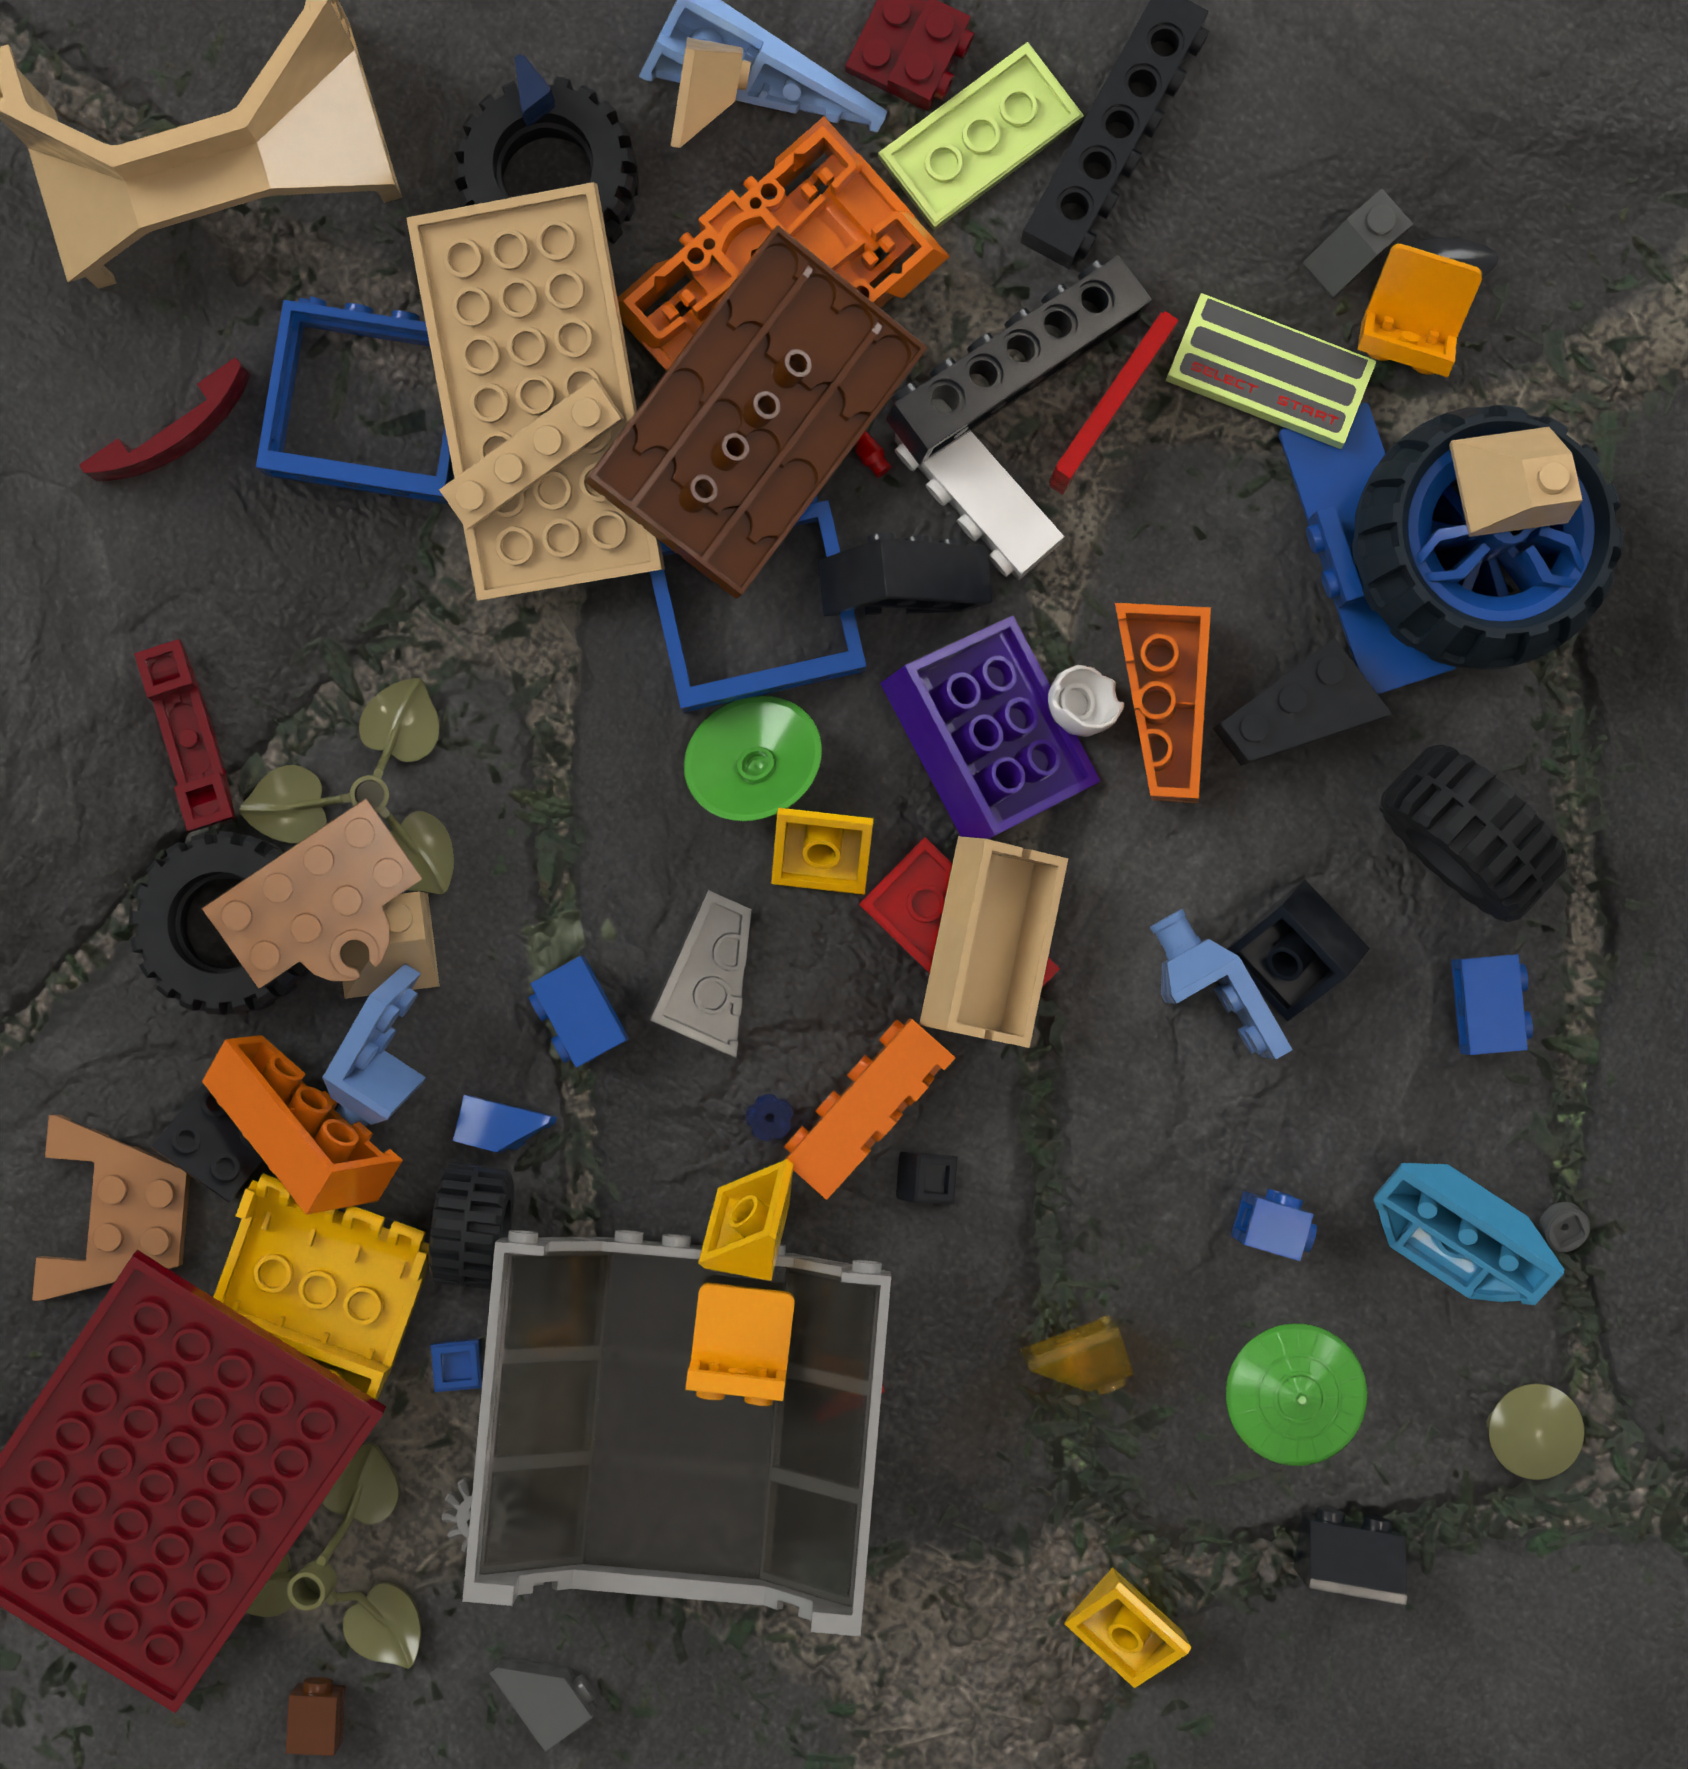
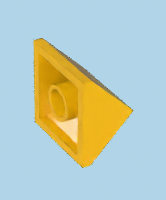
[771,808,874,895]
[698,1159,794,1281]
[1064,1567,1191,1688]

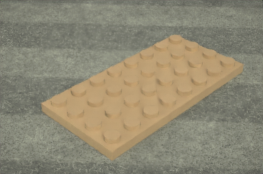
[406,182,665,601]

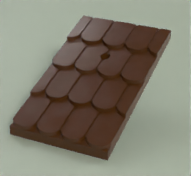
[584,225,928,599]

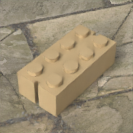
[919,836,1068,1048]

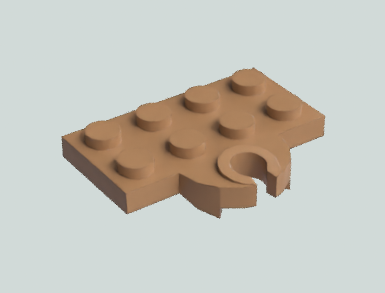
[202,797,422,988]

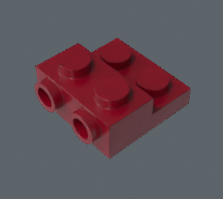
[845,0,975,112]

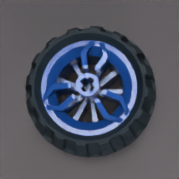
[1352,405,1623,669]

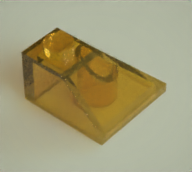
[1020,1315,1134,1394]

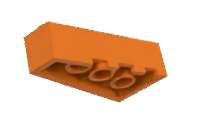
[1115,603,1211,803]
[784,1018,956,1200]
[202,1035,403,1215]

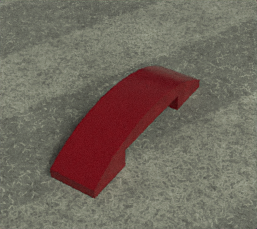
[79,357,251,481]
[134,639,235,833]

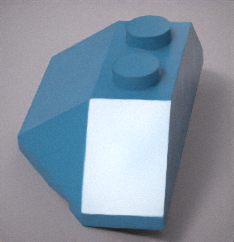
[1373,1163,1564,1305]

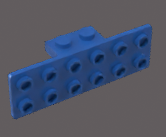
[1278,402,1456,694]

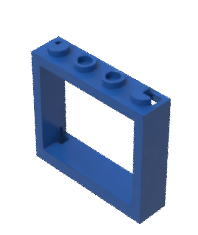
[256,296,454,505]
[650,496,867,713]

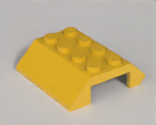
[213,1173,429,1400]

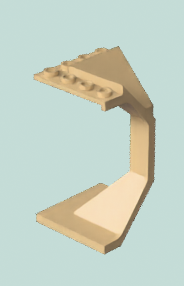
[0,0,402,289]

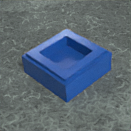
[431,1338,483,1392]

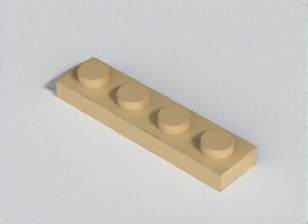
[439,378,624,530]

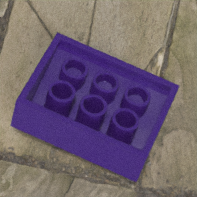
[880,615,1101,840]

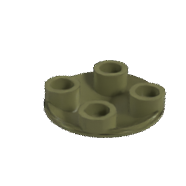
[1486,1383,1584,1480]

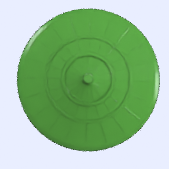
[684,696,822,821]
[1226,1323,1367,1466]

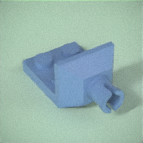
[1150,909,1293,1060]
[322,964,426,1127]

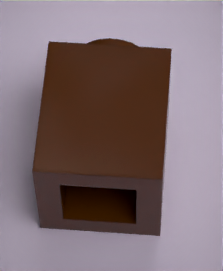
[286,1677,346,1756]

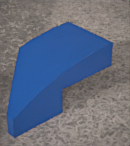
[453,1095,557,1153]

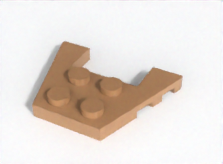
[32,1114,191,1301]

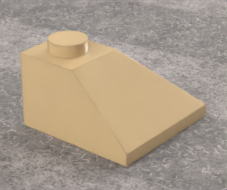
[671,37,751,148]
[1449,427,1583,537]
[340,891,440,999]

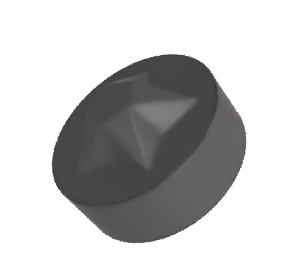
[1539,1202,1590,1252]

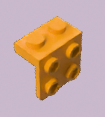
[1357,244,1482,378]
[686,1282,795,1406]

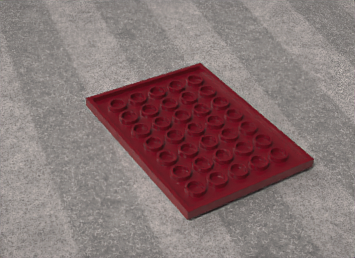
[0,1250,386,1714]

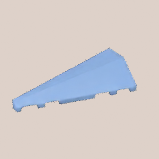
[639,0,887,132]

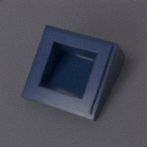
[515,54,555,127]

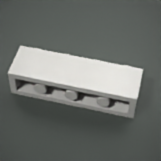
[894,399,1064,581]

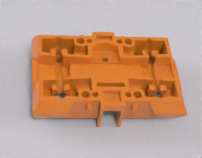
[617,116,950,371]

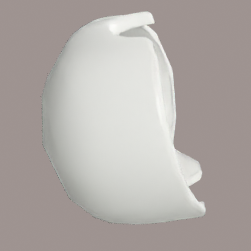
[1048,665,1124,737]

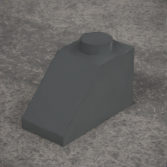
[1301,189,1413,299]
[489,1656,597,1752]

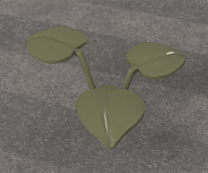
[239,678,454,894]
[246,1443,422,1669]

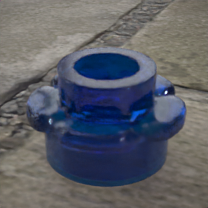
[746,1094,793,1141]

